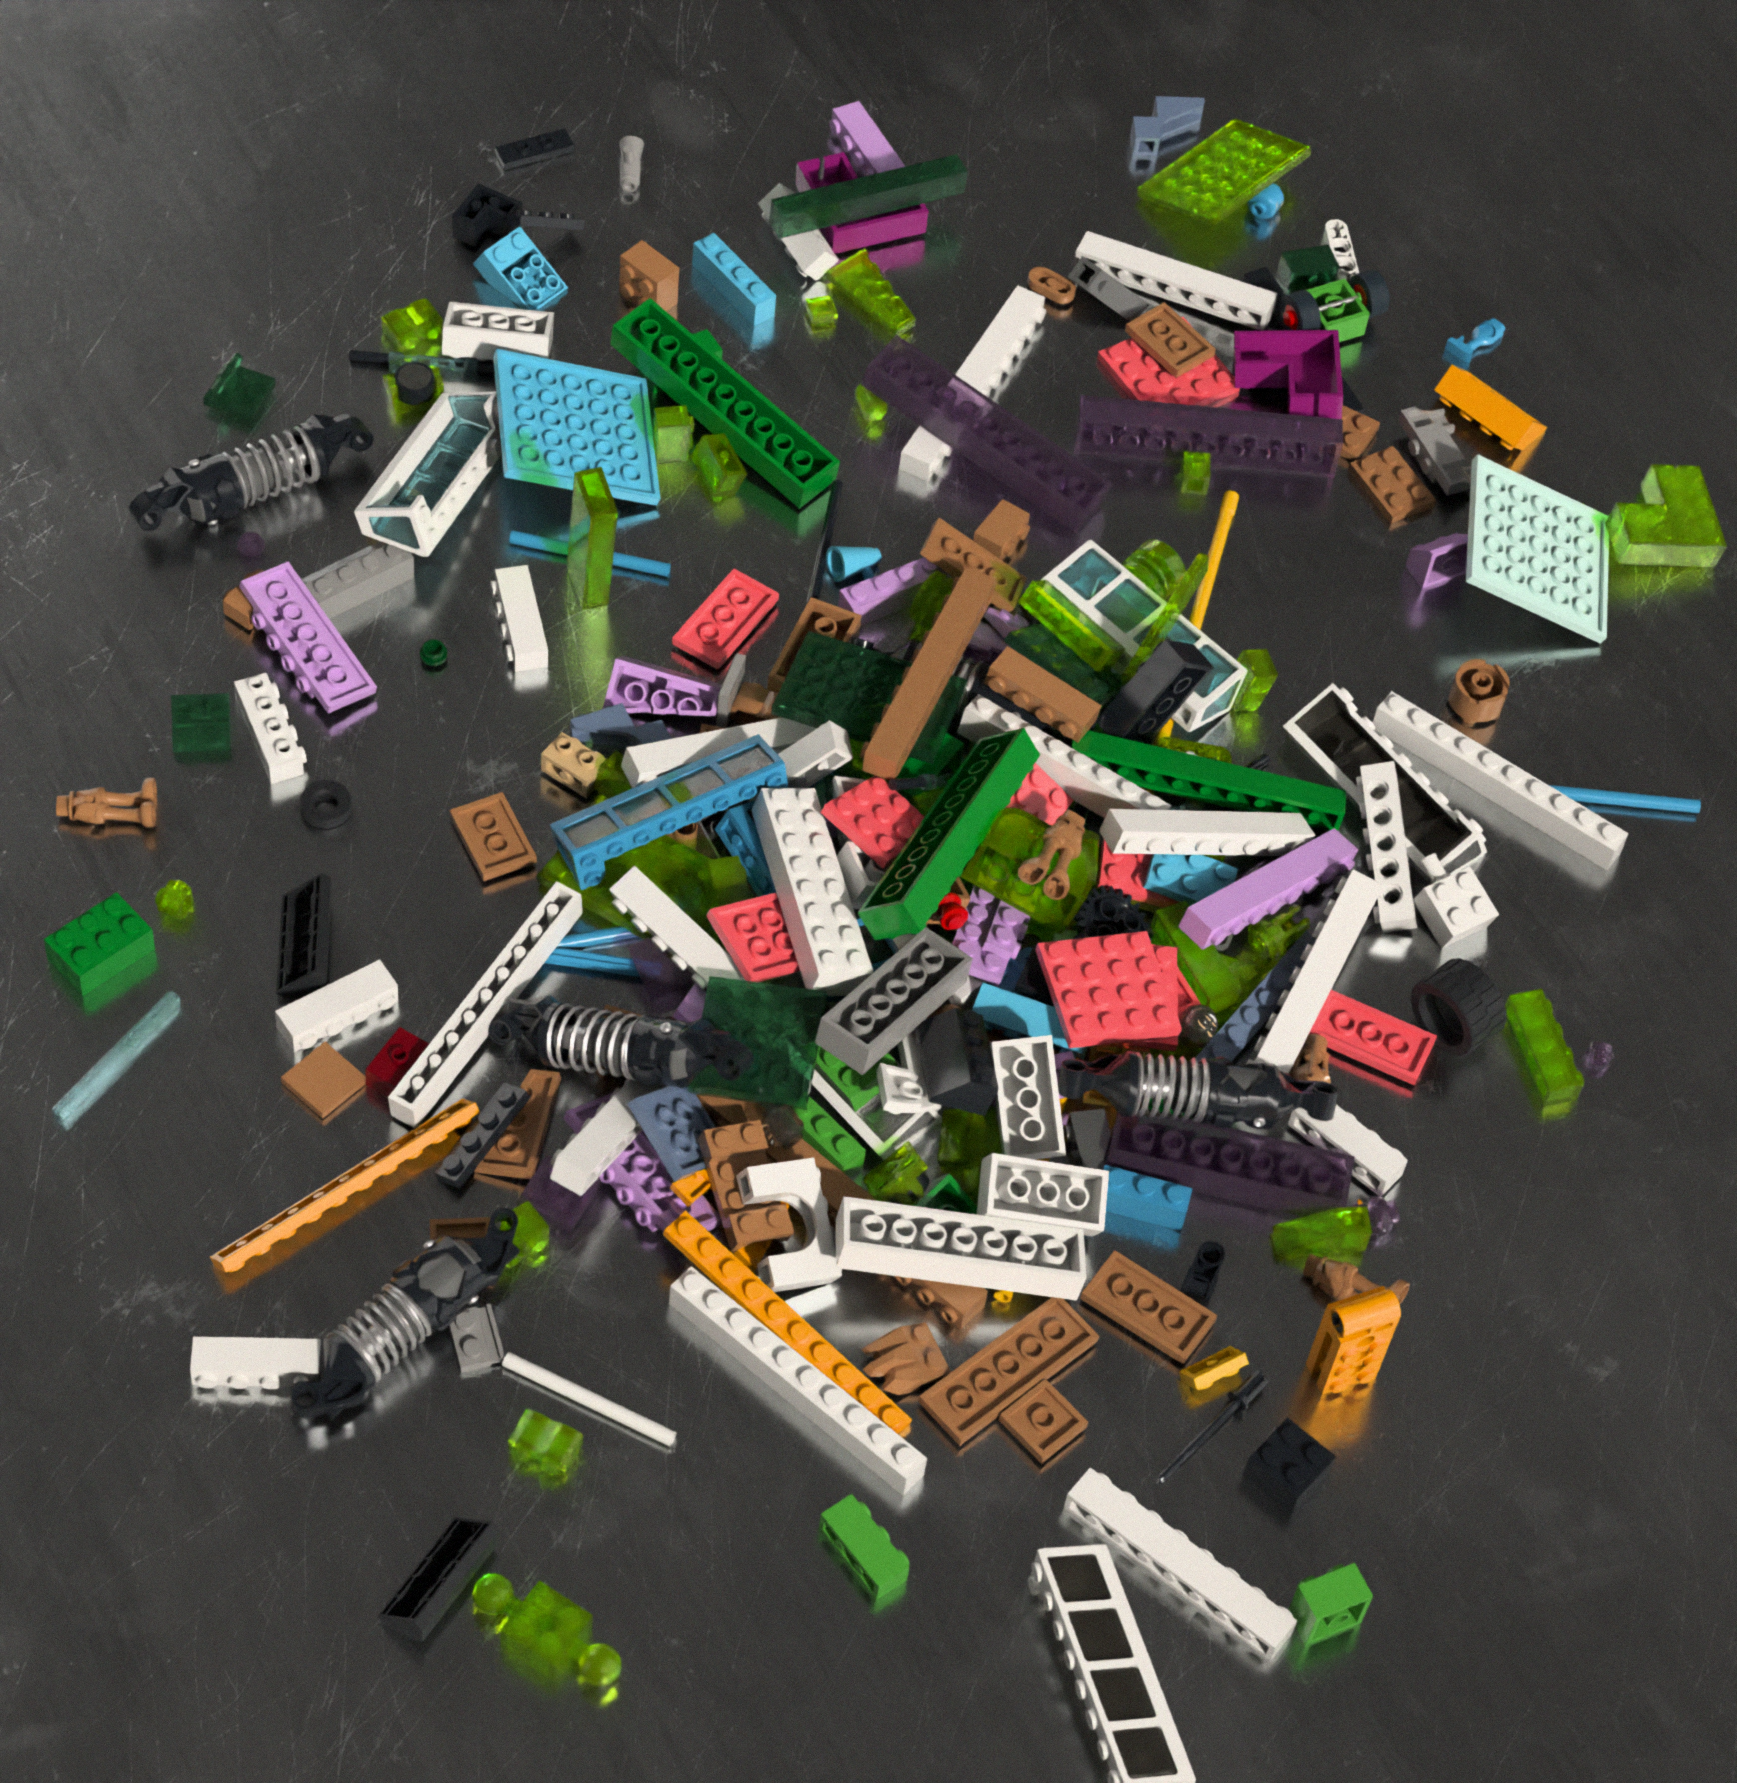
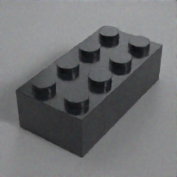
[1097,639,1214,744]

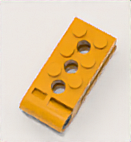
[1306,1286,1401,1394]

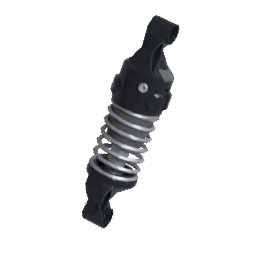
[129,413,374,531]
[488,994,754,1088]

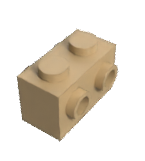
[541,732,608,798]

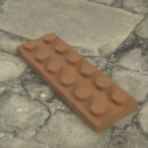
[918,1297,1099,1446]

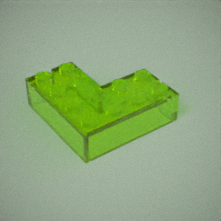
[1605,464,1727,567]

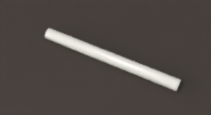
[502,1352,677,1447]

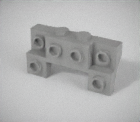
[1398,406,1471,496]

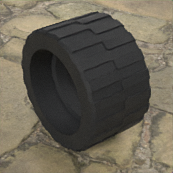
[1411,958,1507,1057]

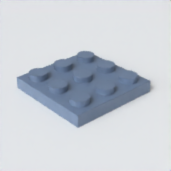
[628,1085,716,1182]

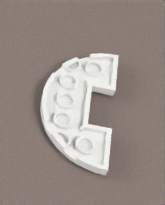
[876,1019,942,1114]

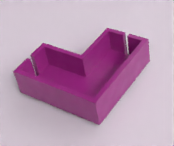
[795,152,928,254]
[1233,330,1343,422]

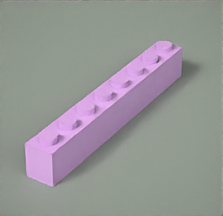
[1179,828,1358,950]

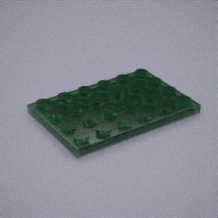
[771,631,968,764]

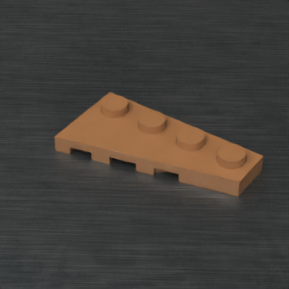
[474,1069,561,1180]

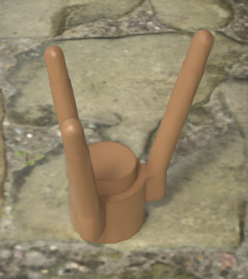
[1291,1034,1330,1078]

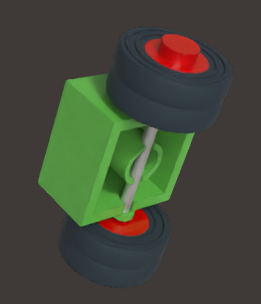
[1280,270,1390,342]

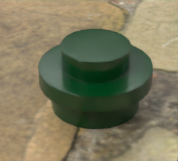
[420,639,448,666]

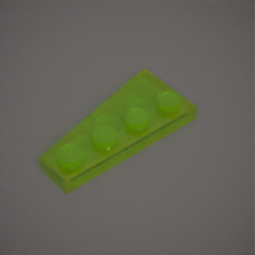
[827,248,916,338]

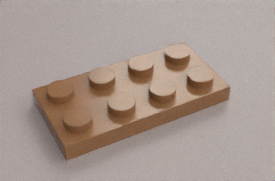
[920,517,1027,613]
[1080,1250,1218,1365]

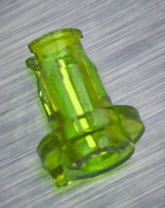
[1248,904,1311,965]

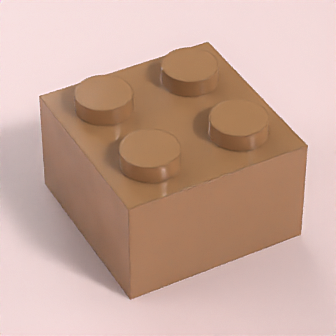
[619,240,679,312]

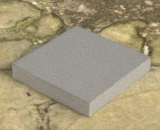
[716,653,746,728]

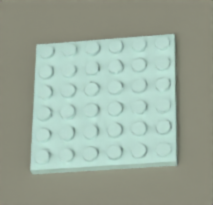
[1466,455,1609,643]

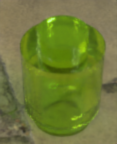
[855,381,888,421]

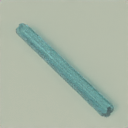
[51,991,181,1122]

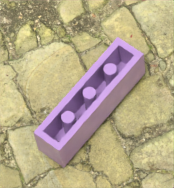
[829,101,905,185]
[838,557,948,625]

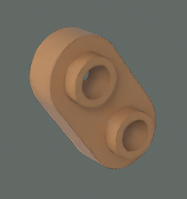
[1028,267,1076,304]

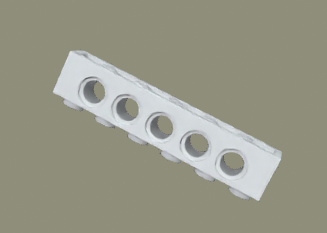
[1356,761,1417,933]

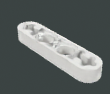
[1323,219,1359,281]

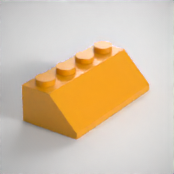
[1434,364,1547,451]

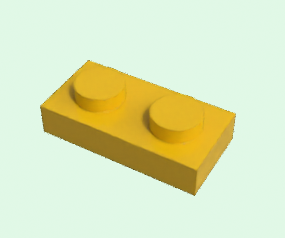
[1179,1346,1249,1390]

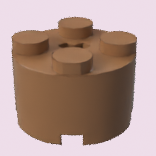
[1449,659,1510,724]

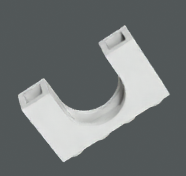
[736,1158,842,1292]

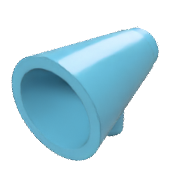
[826,546,882,582]

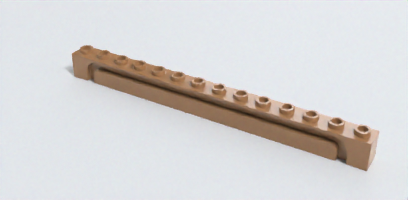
[690,1064,988,1330]

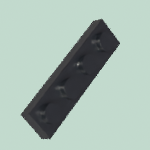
[433,1082,530,1189]

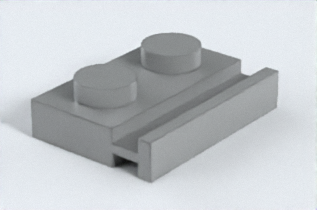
[448,1303,505,1373]

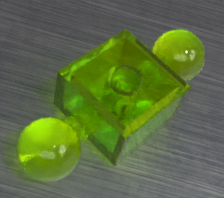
[472,1573,622,1686]

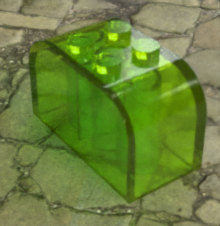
[961,808,1098,934]

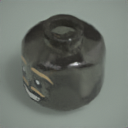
[1178,1005,1219,1048]
[761,1104,804,1150]

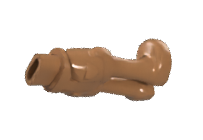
[56,778,157,828]
[1018,810,1085,900]
[1303,1254,1410,1305]

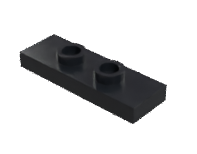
[495,128,574,170]

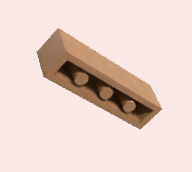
[984,646,1101,743]

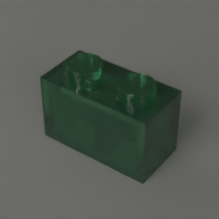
[1278,245,1339,291]

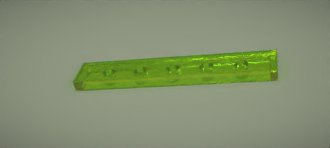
[1121,552,1209,687]

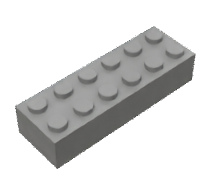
[815,927,973,1075]

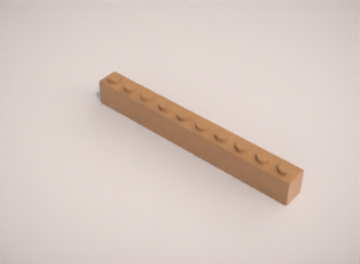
[860,568,997,781]

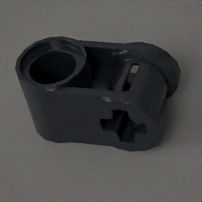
[1180,1241,1226,1303]

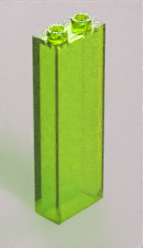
[567,467,618,610]

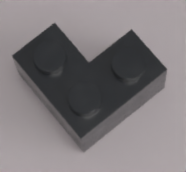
[452,183,523,246]

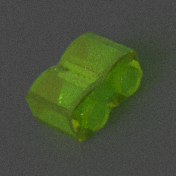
[381,298,443,351]
[508,1409,583,1476]

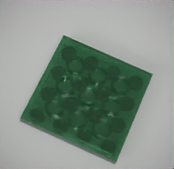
[1004,621,1127,706]
[687,976,828,1110]

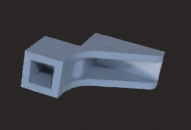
[1130,96,1205,156]
[570,703,672,750]

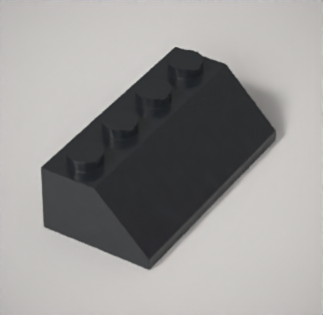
[915,1008,999,1116]

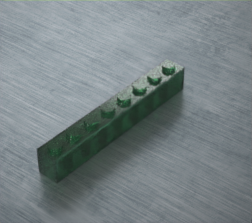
[769,154,968,239]

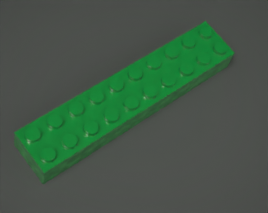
[610,298,840,509]
[858,728,1040,940]

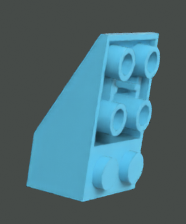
[473,226,568,311]

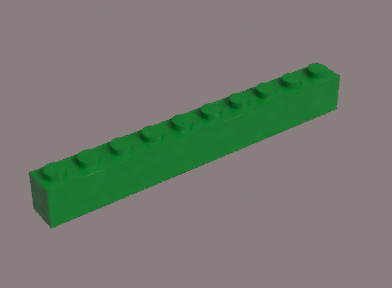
[1068,730,1346,831]

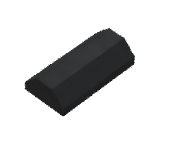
[276,873,332,998]
[378,1517,500,1642]

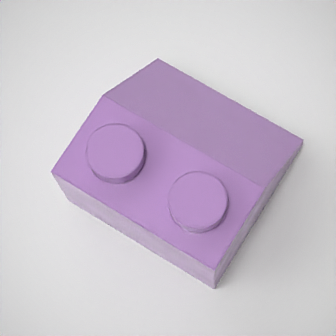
[1406,533,1468,589]

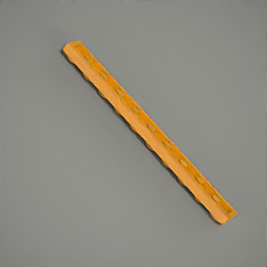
[210,1099,480,1273]
[663,1210,912,1435]

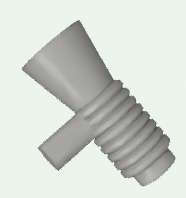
[619,136,644,192]

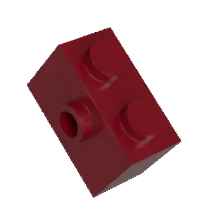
[365,1027,430,1097]

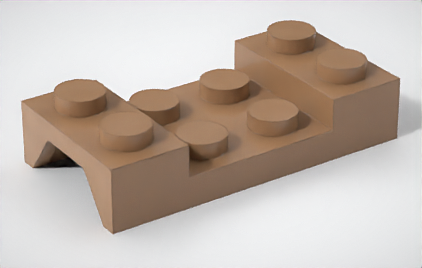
[698,1120,794,1252]

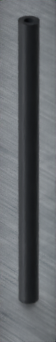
[806,480,843,605]

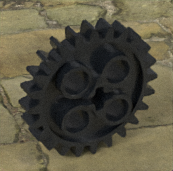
[1070,885,1154,939]

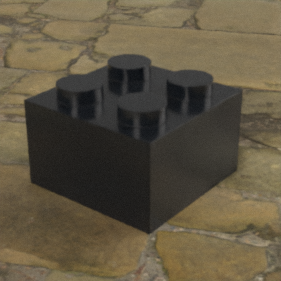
[1243,1417,1336,1515]

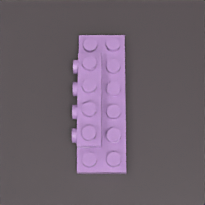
[239,562,377,713]
[952,848,1041,987]
[563,1094,722,1232]

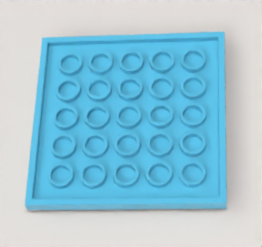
[493,349,660,506]

